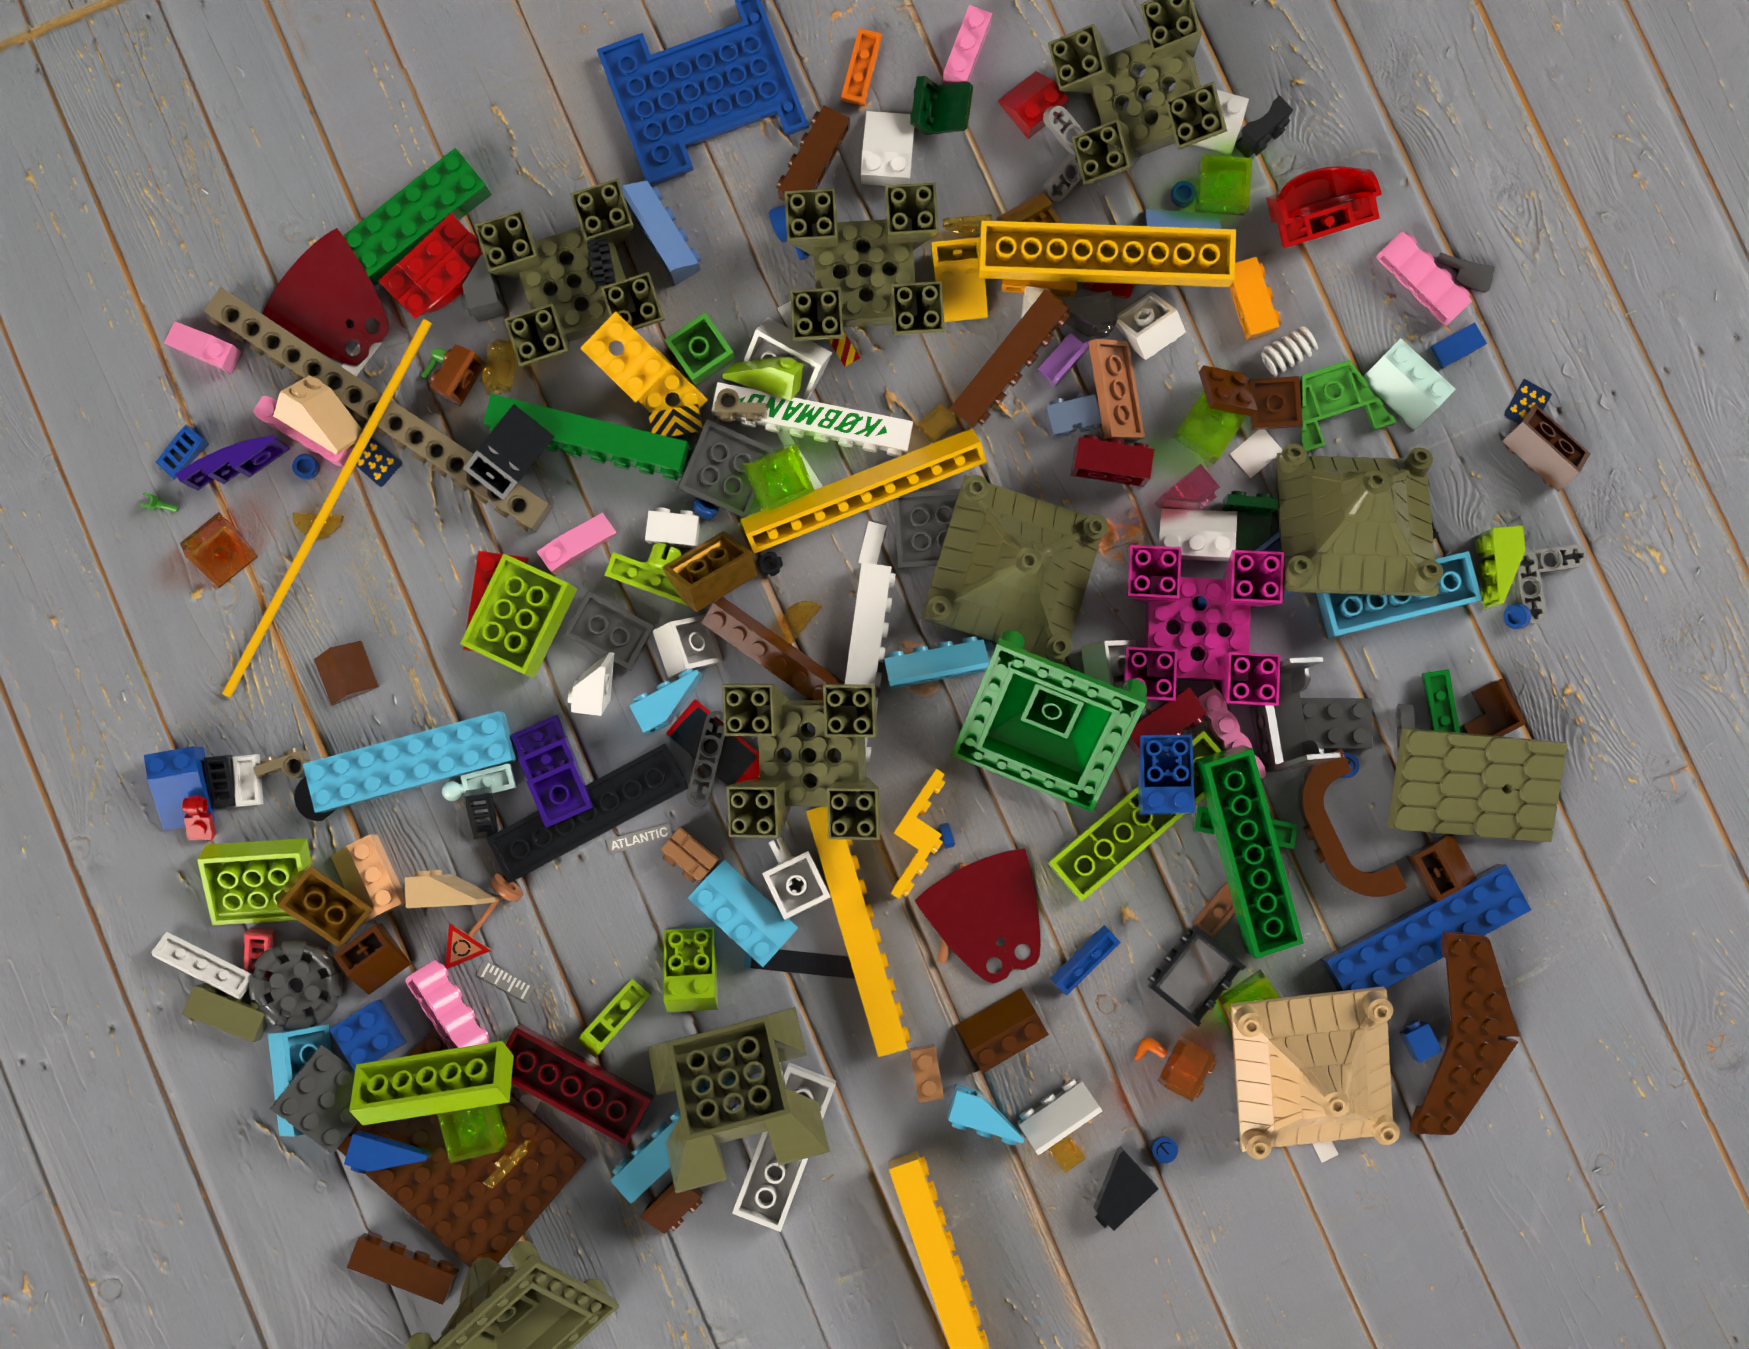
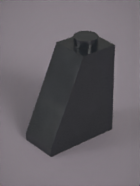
[1094,1146,1159,1231]

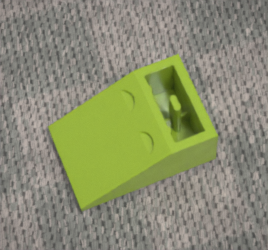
[1475,526,1526,609]
[663,927,718,1013]

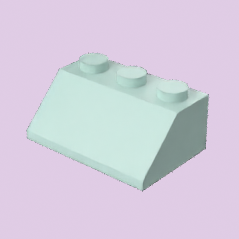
[1363,338,1456,431]

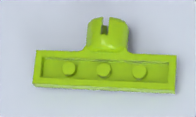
[604,543,689,607]

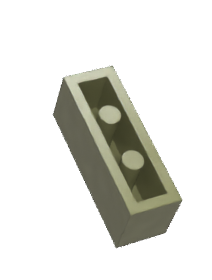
[182,982,268,1043]

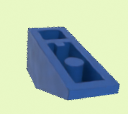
[344,1130,433,1173]

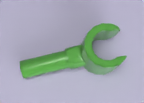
[421,348,447,379]
[140,493,179,512]

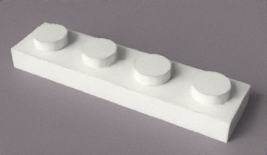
[151,932,253,1000]

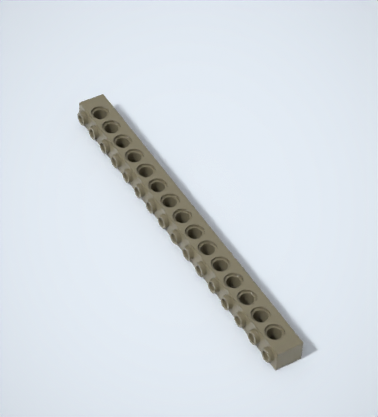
[204,287,552,532]

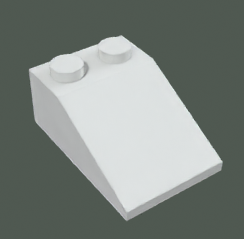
[861,111,914,186]

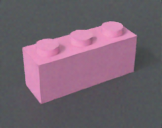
[943,5,992,85]

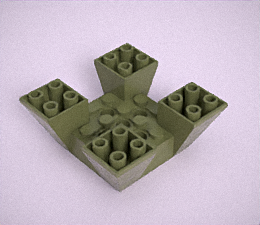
[1048,0,1227,185]
[474,178,665,367]
[784,182,945,341]
[722,684,880,840]
[647,1007,830,1193]

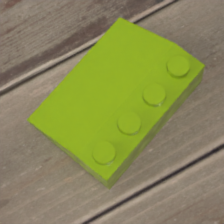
[460,554,577,679]
[197,838,311,925]

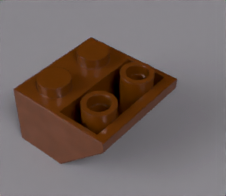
[1406,834,1476,902]
[333,923,411,995]

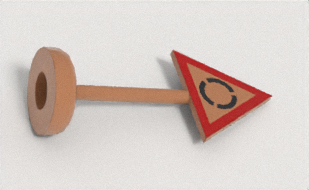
[445,874,524,969]

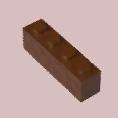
[776,105,851,201]
[347,1232,459,1305]

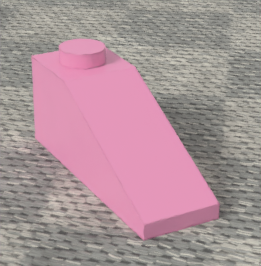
[164,321,242,374]
[537,512,617,576]

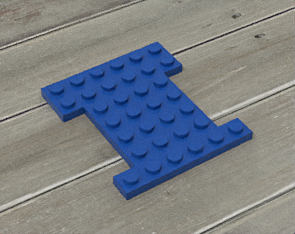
[597,0,809,186]

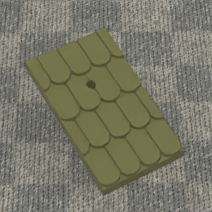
[1387,728,1568,842]

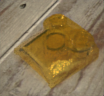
[481,339,517,396]

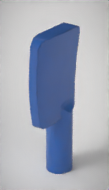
[768,206,808,260]

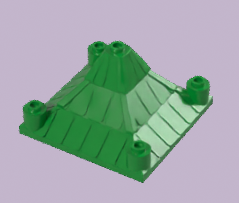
[951,630,1148,812]

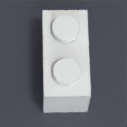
[645,507,701,549]

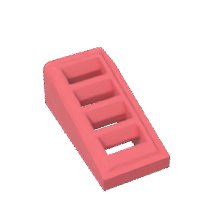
[243,927,275,979]

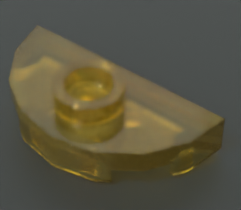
[943,214,992,236]
[293,513,344,540]
[781,601,822,645]
[484,1144,527,1189]

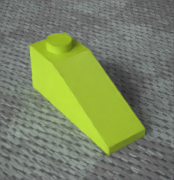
[722,356,804,401]
[577,979,651,1058]

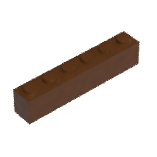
[950,289,1072,428]
[701,597,845,700]

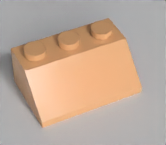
[330,834,406,925]

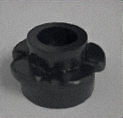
[758,552,783,576]

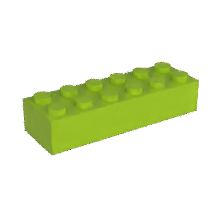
[349,1041,514,1125]

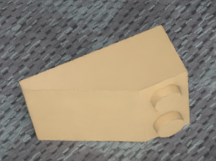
[273,375,363,455]
[405,870,499,908]

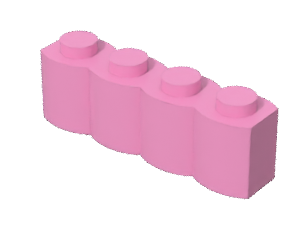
[1376,231,1472,326]
[253,396,353,467]
[1197,688,1266,779]
[405,960,489,1049]

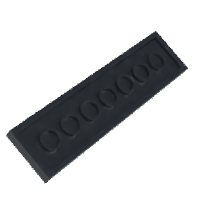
[486,744,688,883]

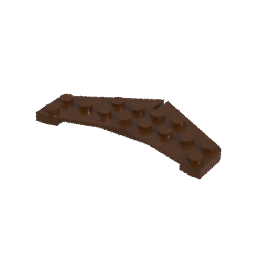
[1409,931,1519,1135]

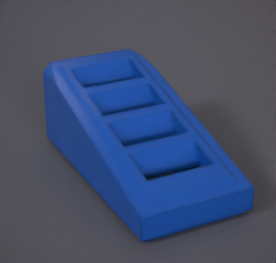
[156,424,209,480]

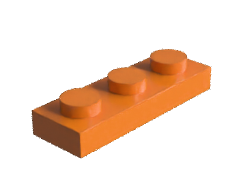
[841,28,883,107]

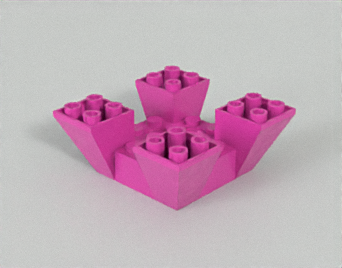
[1124,545,1284,706]

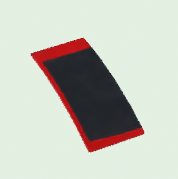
[667,699,760,786]

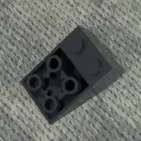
[463,404,555,501]

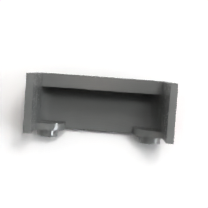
[1250,657,1341,772]

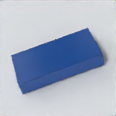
[1430,322,1487,369]

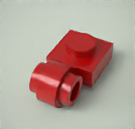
[182,795,216,840]

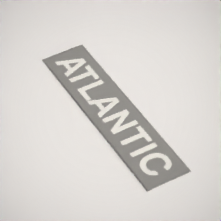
[606,823,672,854]

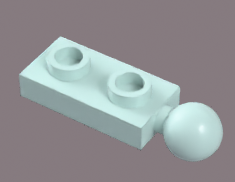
[442,763,517,801]

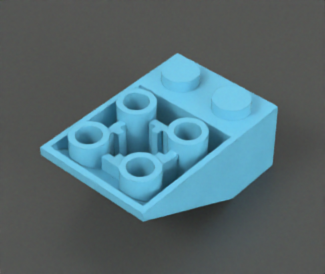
[629,669,703,735]
[947,1084,1024,1146]

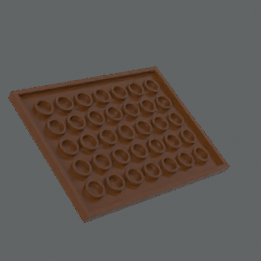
[338,1027,587,1268]

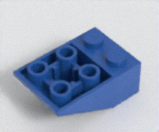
[1138,735,1195,815]

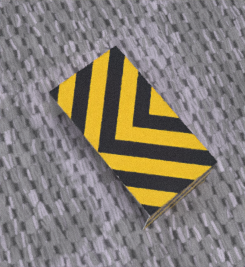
[648,404,703,437]

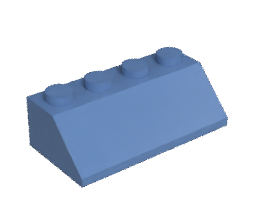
[621,181,701,285]

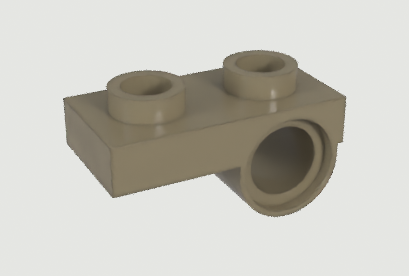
[715,388,767,422]
[253,747,311,778]

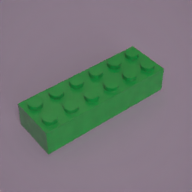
[343,148,492,285]

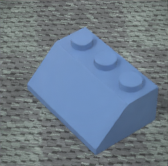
[1144,209,1221,229]

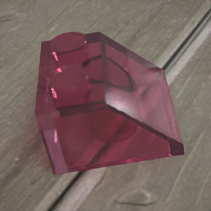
[1155,464,1220,510]

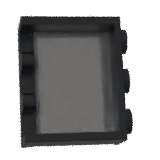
[1148,927,1246,1027]

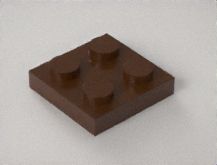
[1199,365,1258,417]
[1248,376,1303,430]

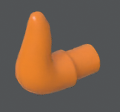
[1134,1038,1168,1061]

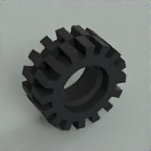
[587,238,616,286]

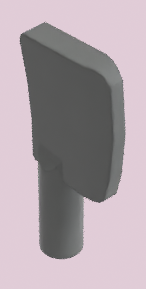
[1437,252,1495,293]

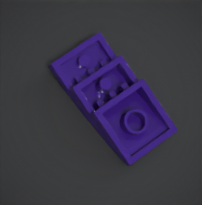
[175,435,290,491]
[511,715,593,828]

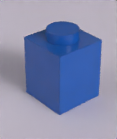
[1399,1020,1442,1063]

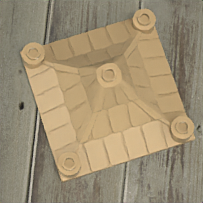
[1230,986,1400,1160]

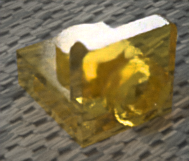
[1048,1135,1086,1174]

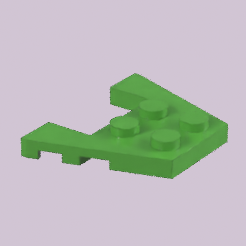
[1300,360,1396,453]

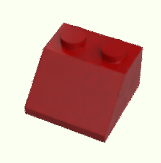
[998,71,1069,139]

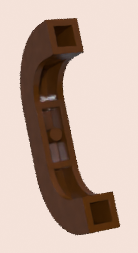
[1298,749,1407,897]

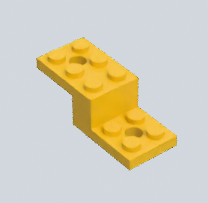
[580,311,708,413]
[890,769,946,899]

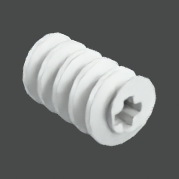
[1261,326,1318,377]

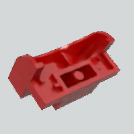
[1266,166,1382,248]
[378,213,483,319]

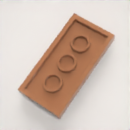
[1089,339,1145,440]

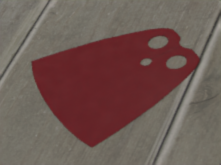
[262,228,389,365]
[914,849,1041,983]

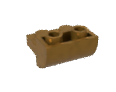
[996,192,1062,223]

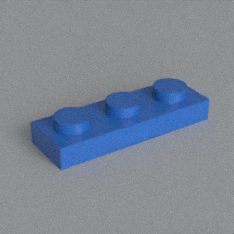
[1050,925,1121,996]

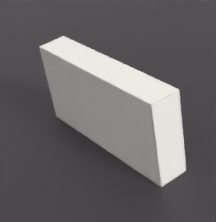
[232,754,264,807]

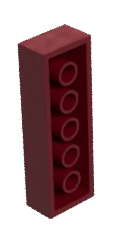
[506,1024,654,1146]

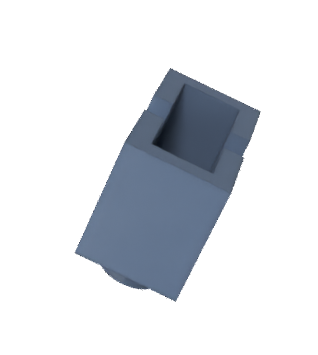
[1045,393,1102,439]

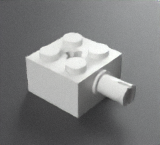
[762,836,831,920]

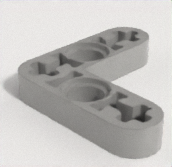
[1042,106,1085,201]
[1514,545,1588,624]

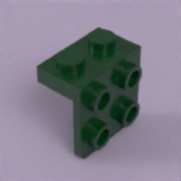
[910,76,973,135]
[1222,491,1278,551]

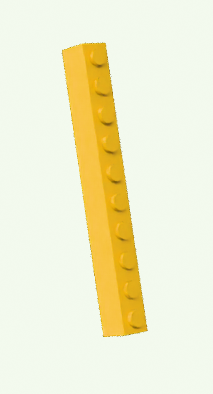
[740,428,987,554]
[806,807,911,1057]

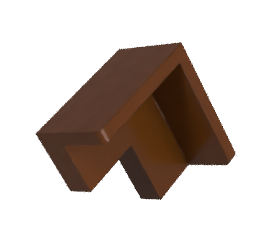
[1461,679,1527,736]

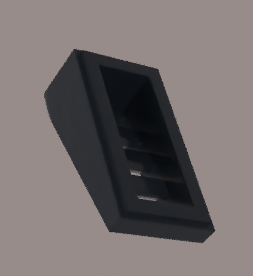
[204,755,236,808]
[464,787,499,839]

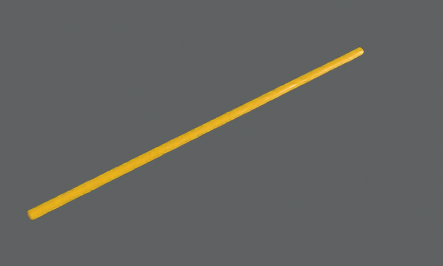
[222,318,432,698]

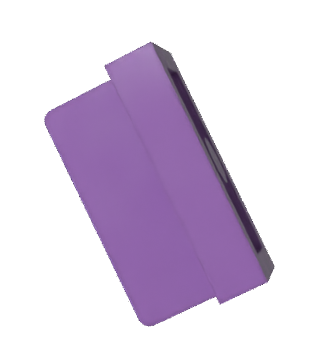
[1037,333,1089,387]

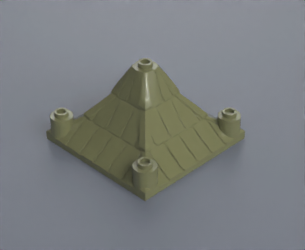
[1275,443,1443,597]
[920,475,1108,664]
[405,1241,619,1349]

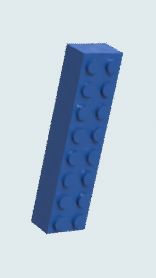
[1321,864,1531,991]

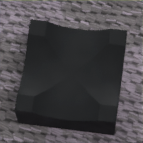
[1234,95,1293,159]

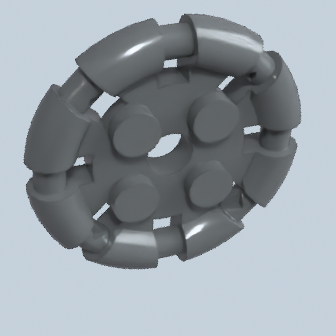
[249,940,343,1030]

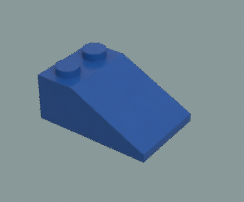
[144,746,215,830]

